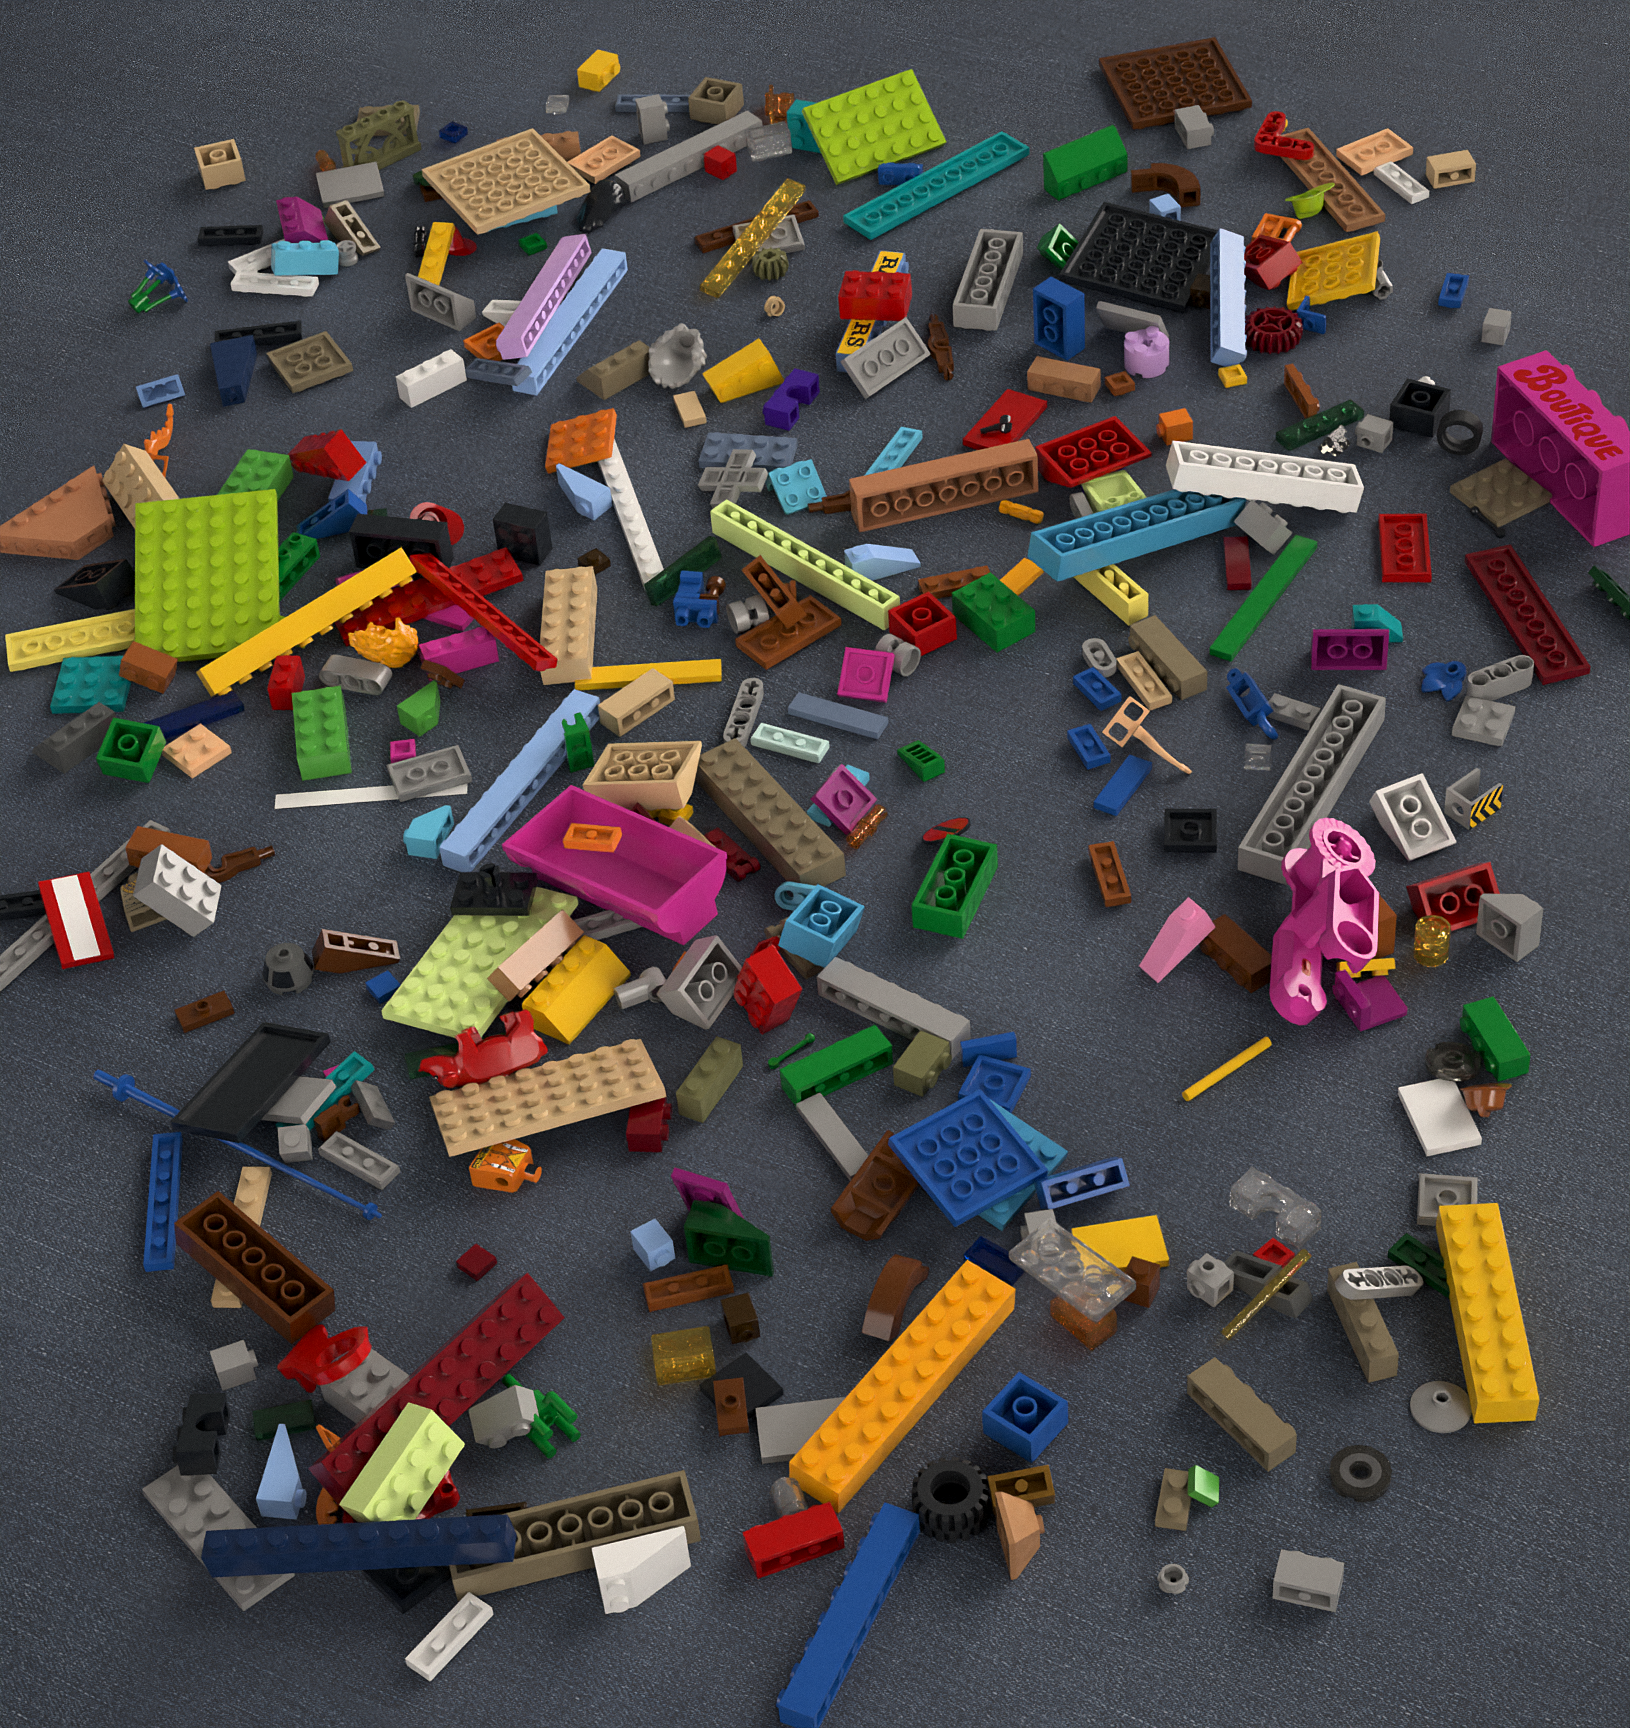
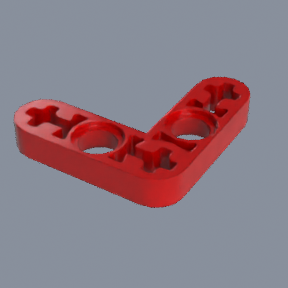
[1254,111,1314,160]

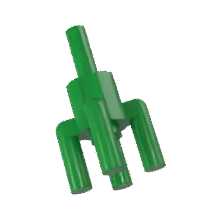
[502,1374,581,1459]

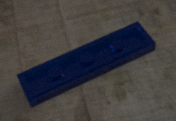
[144,691,245,739]

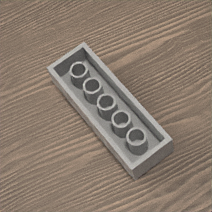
[953,229,1023,331]

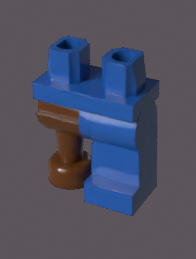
[673,571,726,628]

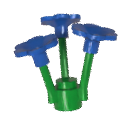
[128,259,189,314]

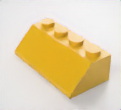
[522,935,631,1045]

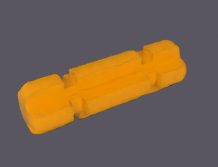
[999,500,1044,524]

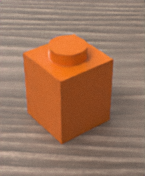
[1156,408,1193,445]

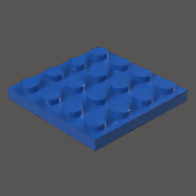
[888,1089,1048,1227]

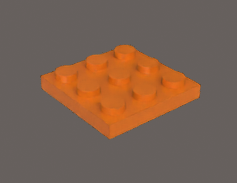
[545,408,617,474]

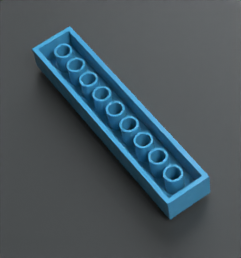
[1027,489,1246,582]

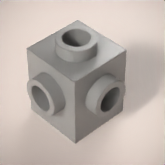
[1187,1253,1234,1307]

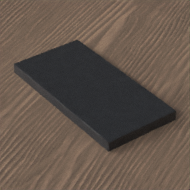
[170,1022,331,1143]

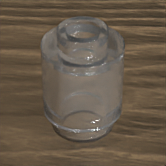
[769,1477,808,1518]

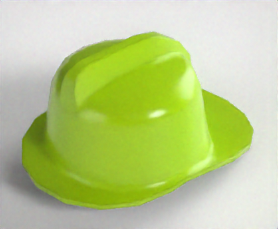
[1285,183,1335,219]

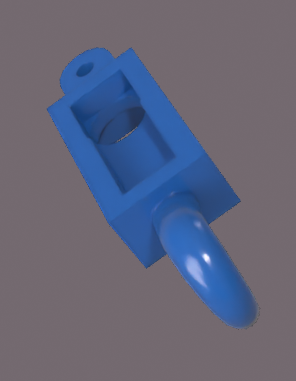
[1226,668,1279,740]

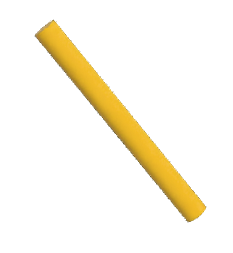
[1182,1036,1272,1101]

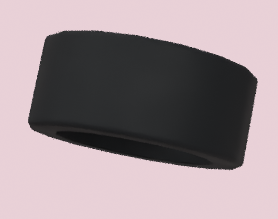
[1436,410,1483,455]

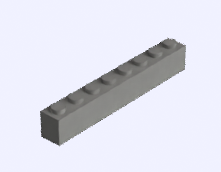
[615,111,764,202]

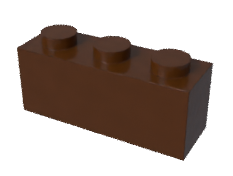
[1199,914,1272,993]

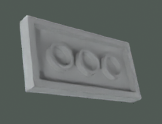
[840,317,931,399]

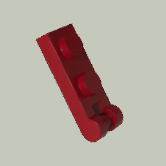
[704,827,761,882]

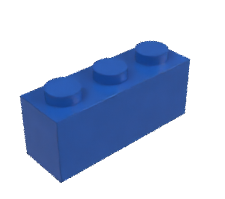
[1034,1157,1130,1210]

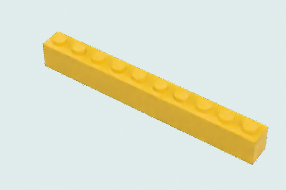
[196,547,417,697]

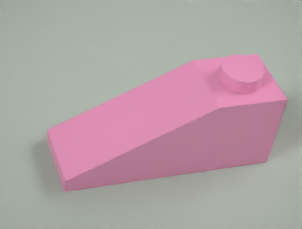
[1139,897,1215,983]

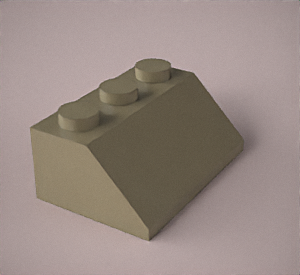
[576,340,650,400]

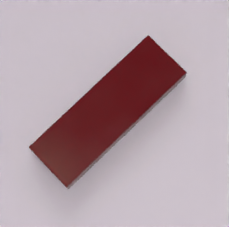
[1223,536,1252,590]

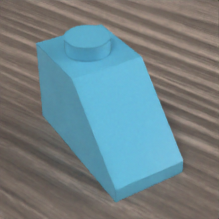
[403,805,454,859]

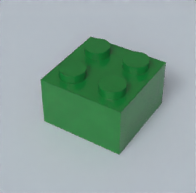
[96,717,166,783]

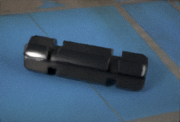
[413,226,426,257]

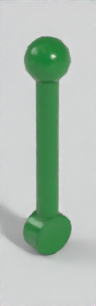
[768,1033,815,1069]

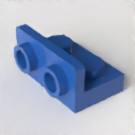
[878,162,923,185]

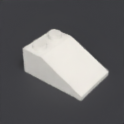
[1369,773,1456,862]
[592,1526,691,1614]

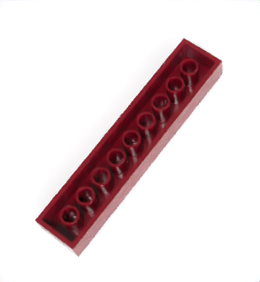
[308,1272,565,1515]

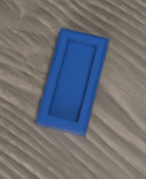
[960,1032,1017,1067]

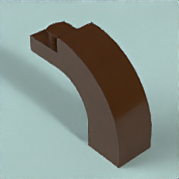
[1131,163,1201,207]
[862,1254,929,1341]

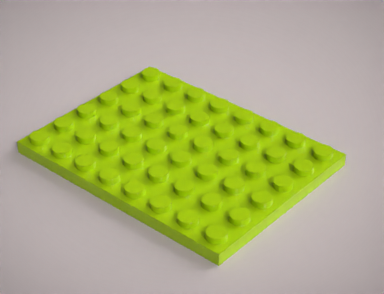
[135,489,280,662]

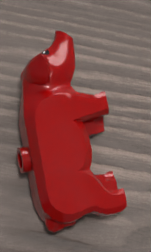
[418,1009,548,1088]

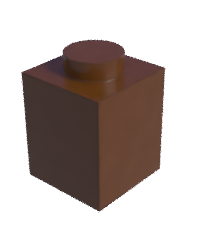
[1122,1256,1160,1308]

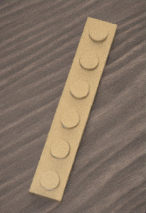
[211,1167,272,1308]

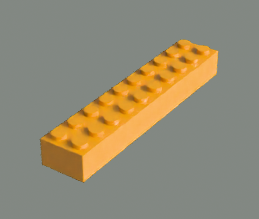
[789,1260,1016,1514]

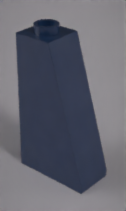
[210,335,257,407]

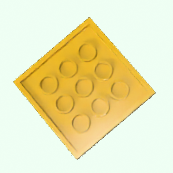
[1287,231,1380,310]

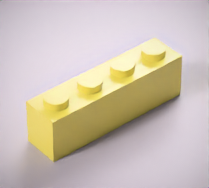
[1074,564,1148,626]

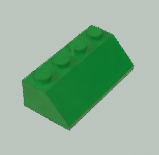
[1043,125,1128,201]

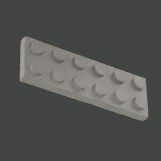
[142,1465,295,1611]

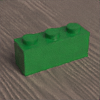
[1459,996,1531,1082]

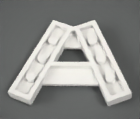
[228,239,319,297]

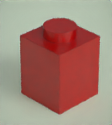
[703,145,737,180]

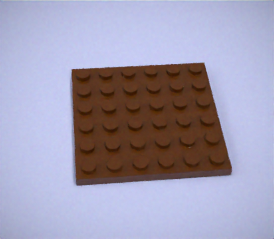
[1099,37,1252,130]

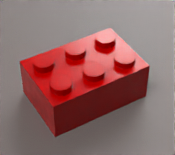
[838,270,912,321]
[733,945,802,1035]

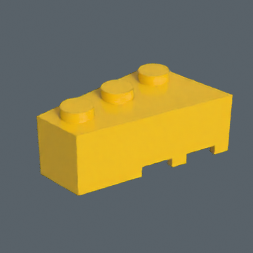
[702,338,784,403]

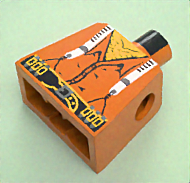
[469,1139,542,1193]

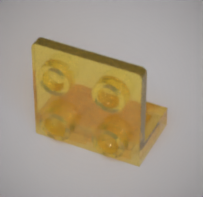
[651,1326,716,1386]

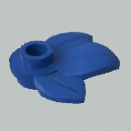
[1421,661,1467,701]

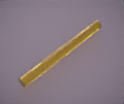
[1220,1248,1312,1341]

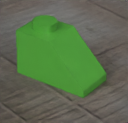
[397,681,440,737]

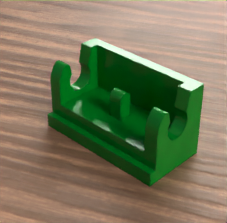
[562,712,595,773]

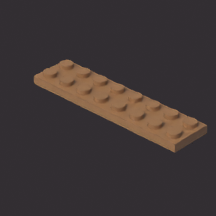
[1280,128,1386,232]

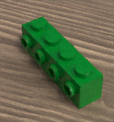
[278,532,320,602]

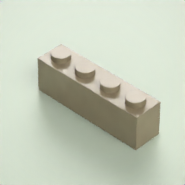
[1128,615,1207,700]
[1327,1262,1399,1383]
[1187,1357,1297,1472]

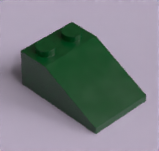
[684,1200,774,1277]

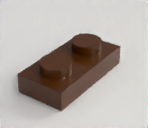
[421,659,465,689]

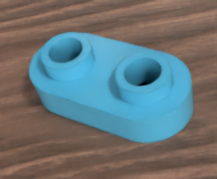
[775,881,816,911]

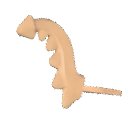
[1102,696,1192,775]

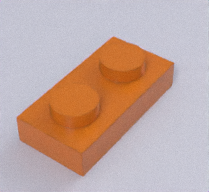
[563,823,622,853]

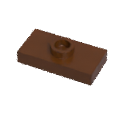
[174,991,235,1033]
[713,1377,749,1436]

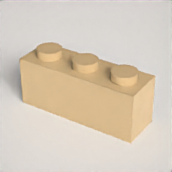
[598,668,675,737]

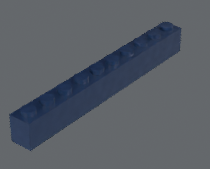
[201,1514,517,1578]

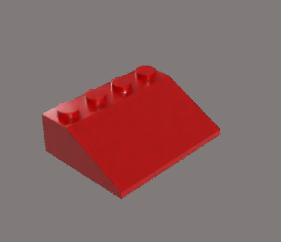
[1035,416,1152,488]

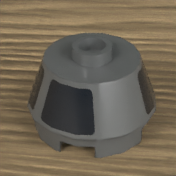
[262,943,314,995]

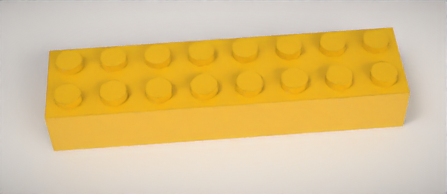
[1436,1203,1540,1423]

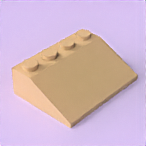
[583,741,702,811]

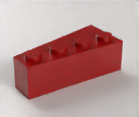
[287,429,367,482]

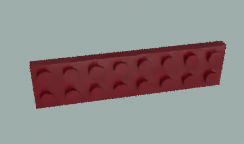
[1465,544,1591,685]

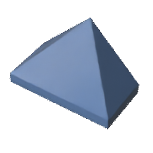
[136,374,185,408]

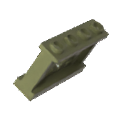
[336,100,422,170]

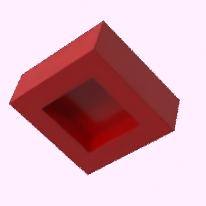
[1253,1238,1295,1270]

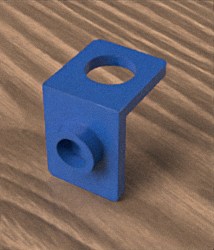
[1297,296,1326,334]

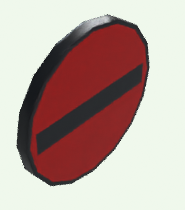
[922,817,971,845]

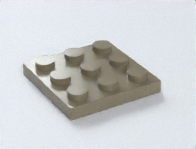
[266,331,353,393]
[1450,459,1552,528]

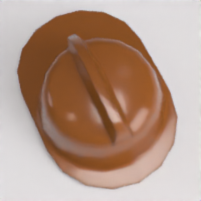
[1460,1083,1512,1118]

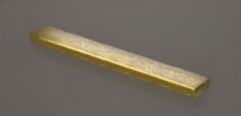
[700,178,806,299]

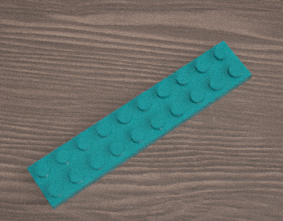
[843,131,1030,240]

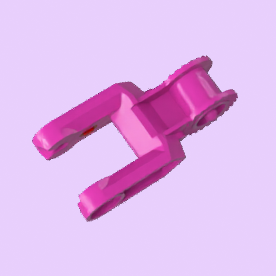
[1269,817,1379,1025]

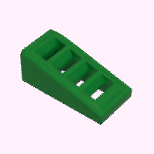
[897,740,945,782]

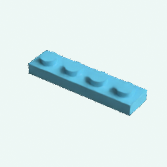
[864,427,923,476]

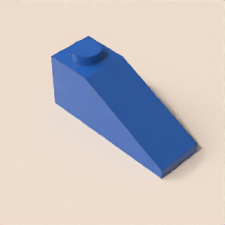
[296,489,367,539]

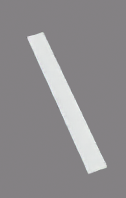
[275,783,467,809]

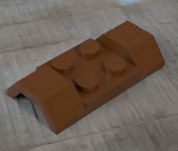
[831,1130,920,1241]

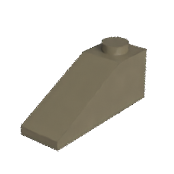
[324,200,381,256]

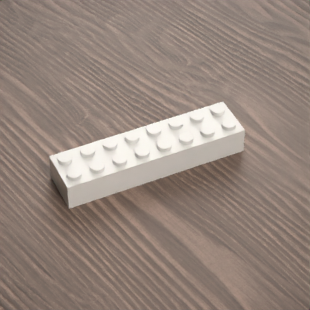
[1166,441,1364,513]

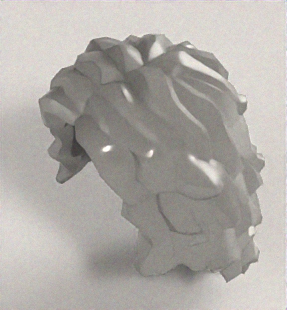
[648,323,707,389]

